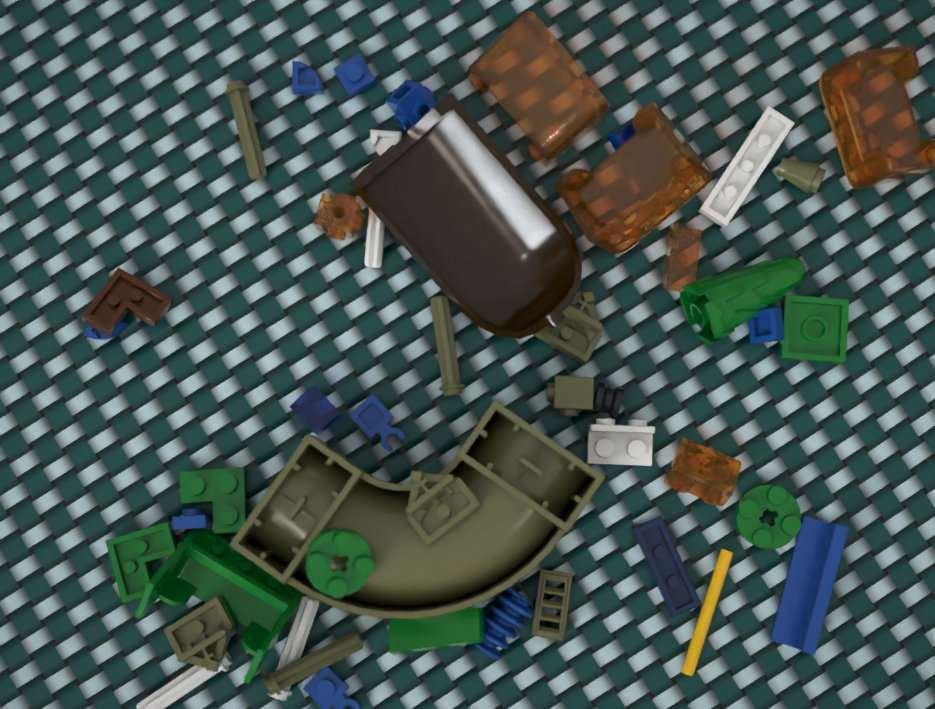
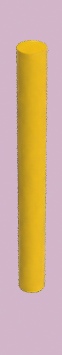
[681,549,733,676]

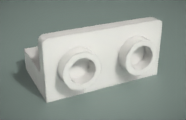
[587,418,655,466]

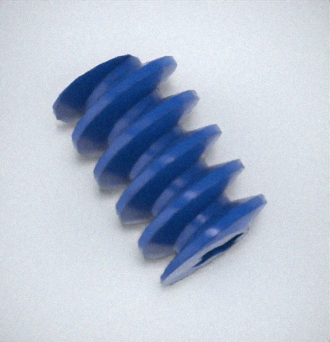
[475,586,534,659]

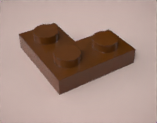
[81,267,173,337]

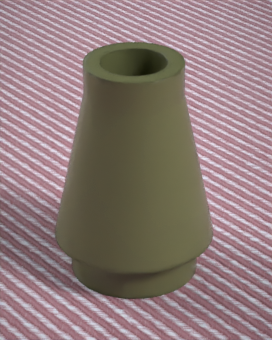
[776,157,826,194]

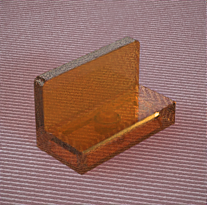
[661,222,702,292]

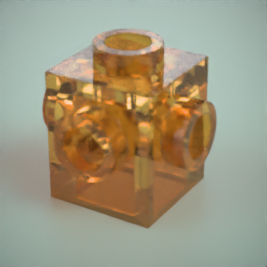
[314,193,365,241]

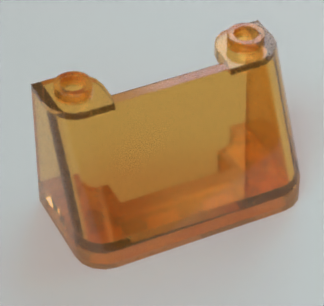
[467,10,608,167]
[819,45,935,190]
[555,101,712,254]

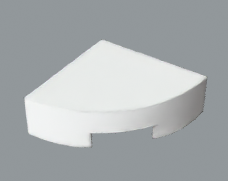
[370,129,402,155]

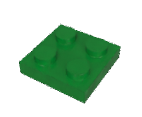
[779,295,849,364]

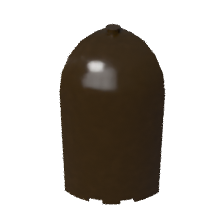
[349,93,582,339]

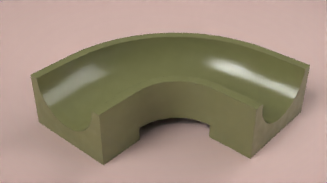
[229,400,605,619]

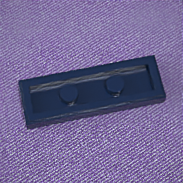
[631,515,702,618]

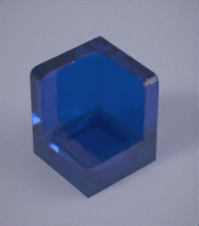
[290,386,343,436]

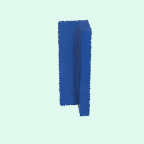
[770,516,849,655]

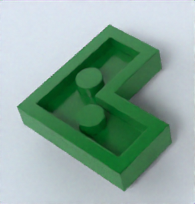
[180,467,248,535]
[105,521,178,603]

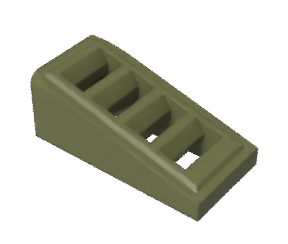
[530,569,573,641]

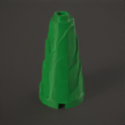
[680,256,806,345]

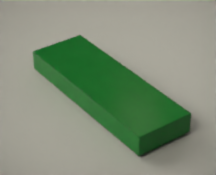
[389,607,484,655]

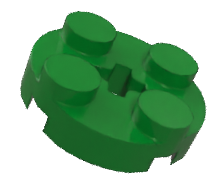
[734,485,801,549]
[305,528,374,598]

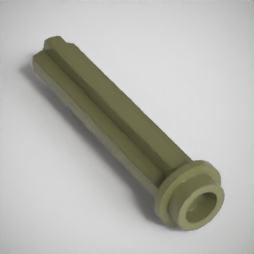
[225,80,267,180]
[430,295,465,397]
[262,632,363,696]

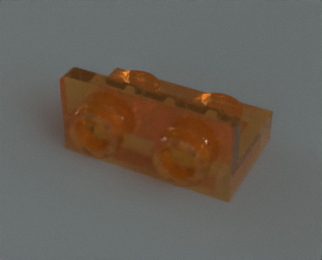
[664,437,742,506]

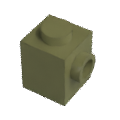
[547,376,594,417]

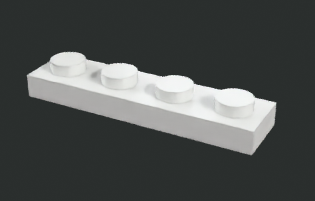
[699,106,795,228]

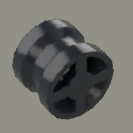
[591,382,624,418]

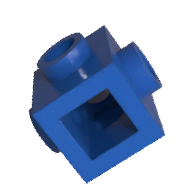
[385,79,437,130]

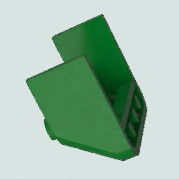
[135,528,303,684]

